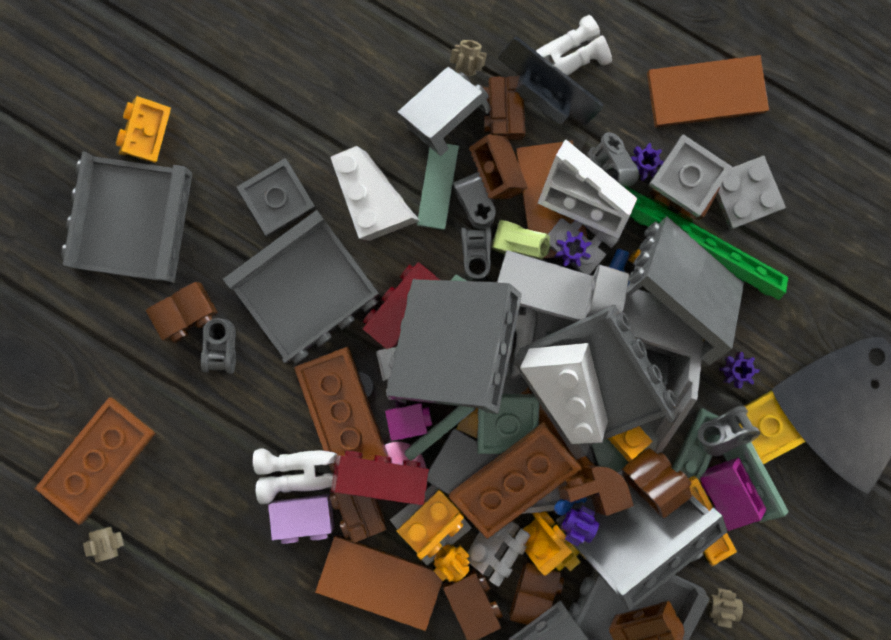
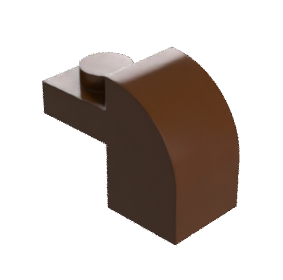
[558,465,634,516]

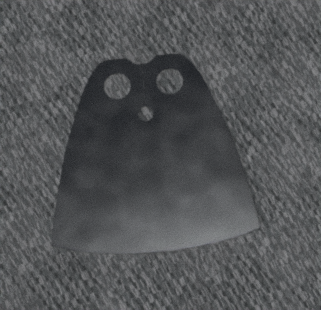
[772,337,891,494]

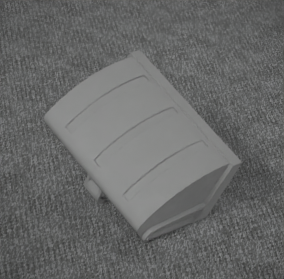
[497,250,704,453]

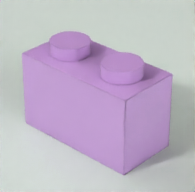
[268,494,335,544]

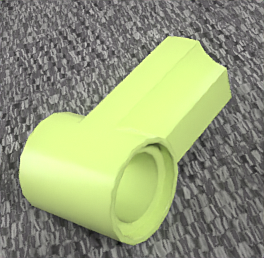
[491,220,551,260]

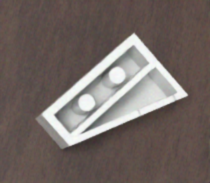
[537,139,637,239]
[331,146,420,241]
[520,343,608,444]

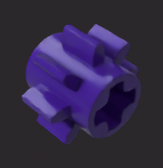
[631,143,664,181]
[555,231,592,268]
[719,352,759,388]
[561,506,599,546]

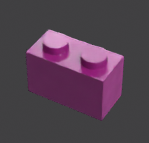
[385,402,432,441]
[700,457,766,531]

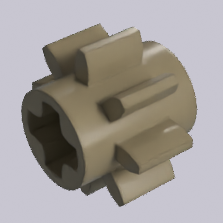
[450,40,487,76]
[83,527,124,562]
[706,588,743,628]

